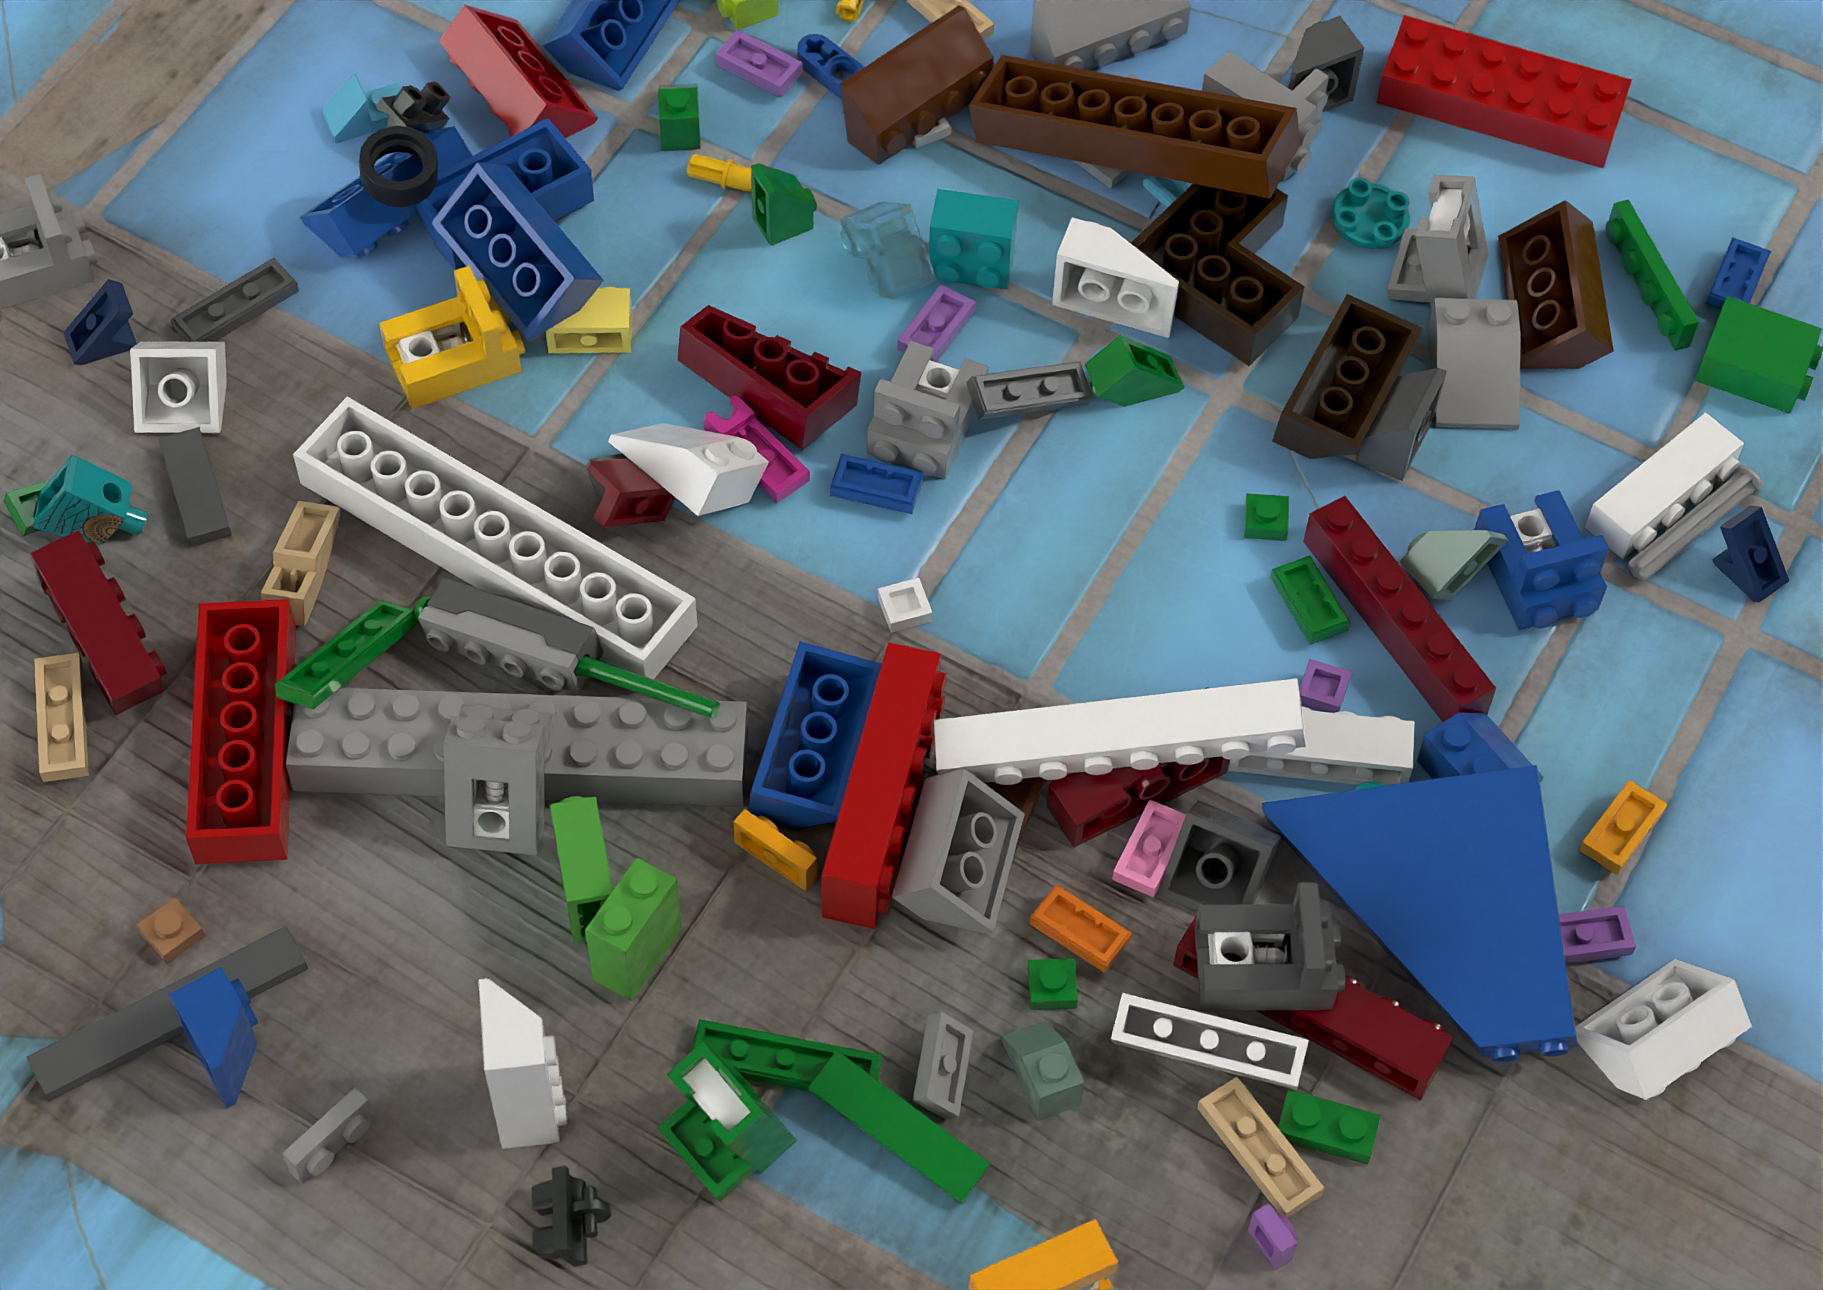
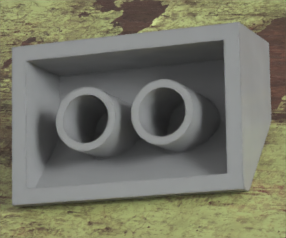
[892,768,1025,934]

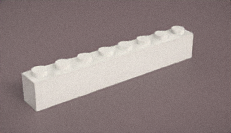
[934,678,1306,785]

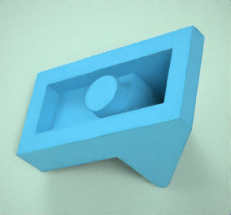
[323,74,400,143]

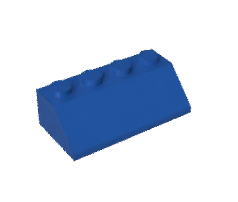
[542,0,680,91]
[415,118,594,270]
[300,126,473,258]
[431,162,604,340]
[749,641,882,829]

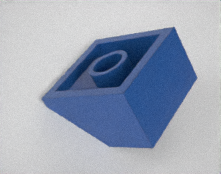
[1417,713,1543,782]
[169,967,258,1108]

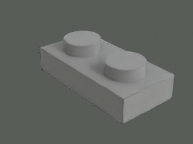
[913,1011,973,1120]
[282,1088,374,1184]

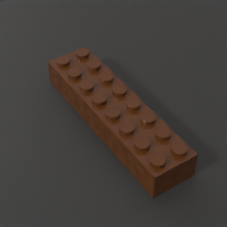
[969,55,1300,198]

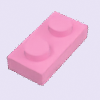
[1112,799,1186,898]

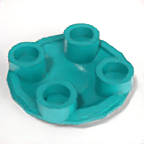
[1331,177,1410,249]

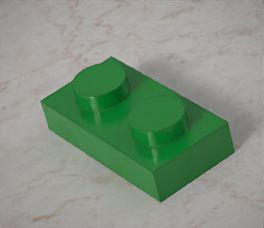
[1278,1089,1381,1165]

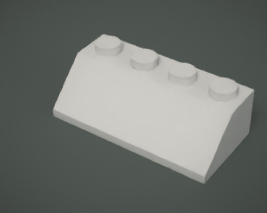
[479,979,567,1149]

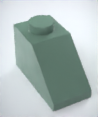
[1400,530,1509,601]
[1001,1021,1085,1121]

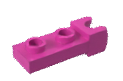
[704,396,810,503]

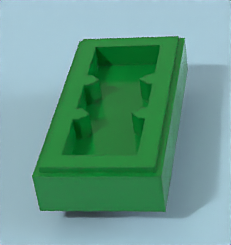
[1270,555,1350,645]

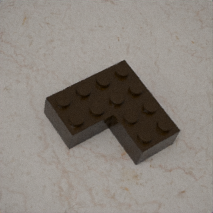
[1131,184,1305,366]

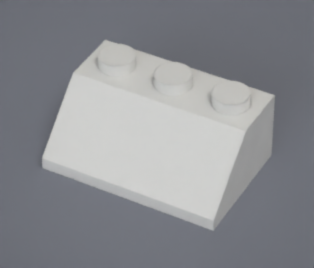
[1575,959,1752,1100]

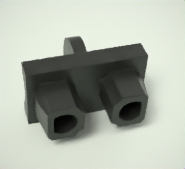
[375,82,450,131]
[532,1165,611,1267]

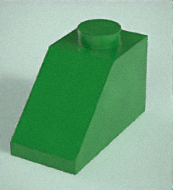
[658,84,701,151]
[751,163,817,246]
[1084,335,1185,407]

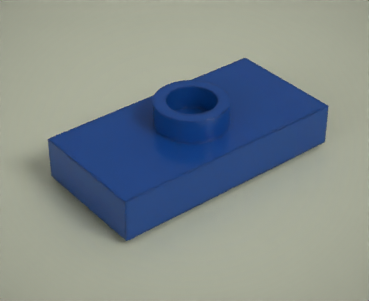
[1705,237,1771,309]
[830,454,923,514]

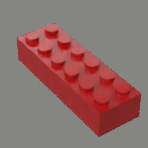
[1376,15,1632,169]
[186,599,296,865]
[821,642,947,929]

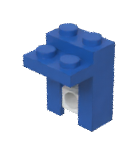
[1474,490,1609,630]

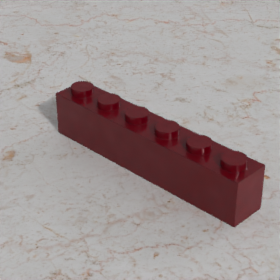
[1303,496,1496,722]
[1173,903,1454,1101]

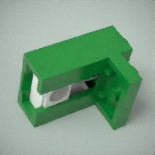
[657,1042,797,1202]

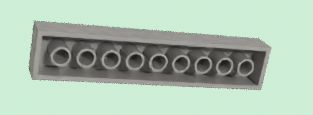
[286,688,748,807]

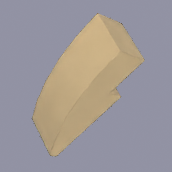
[261,501,341,627]

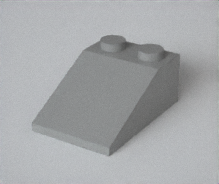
[1427,298,1520,430]

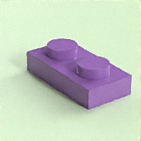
[715,30,802,98]
[898,284,976,363]
[1559,906,1636,964]

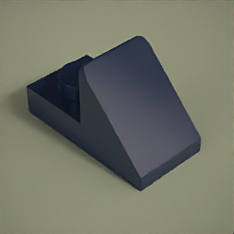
[63,279,137,365]
[1713,505,1789,603]

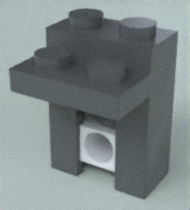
[1195,882,1345,1011]

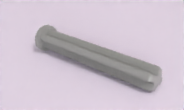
[1628,465,1763,581]

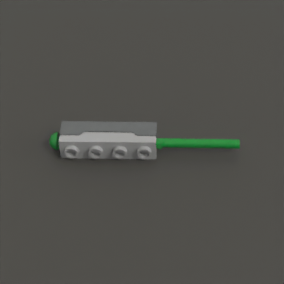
[414,578,720,719]

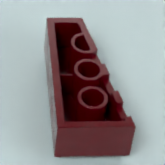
[677,305,862,450]
[30,530,167,716]
[1046,687,1230,848]

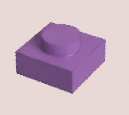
[1299,659,1352,713]
[1248,1203,1297,1270]

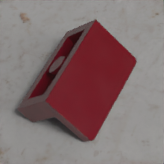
[587,458,676,527]

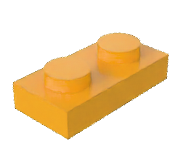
[1579,780,1668,875]
[733,809,817,892]

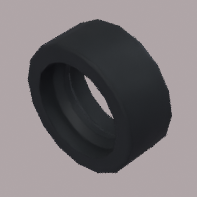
[359,126,438,208]

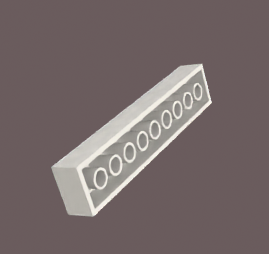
[293,397,697,679]

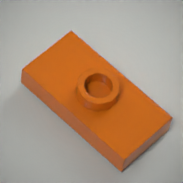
[1029,884,1132,973]

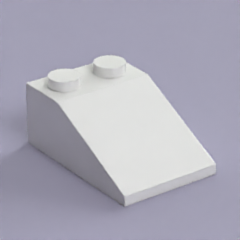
[1052,217,1179,338]
[608,423,769,516]

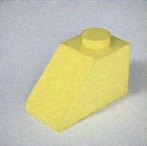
[546,287,632,353]

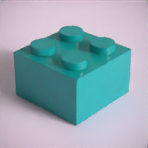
[928,189,1019,290]

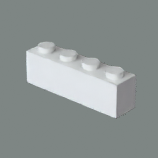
[1585,412,1744,559]
[1228,707,1414,785]
[1111,993,1309,1090]

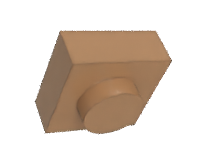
[137,897,205,964]

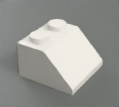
[130,342,227,433]

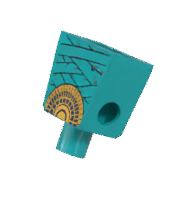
[33,454,147,545]

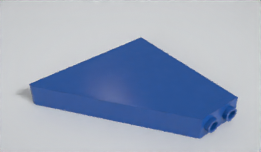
[1262,765,1578,1062]

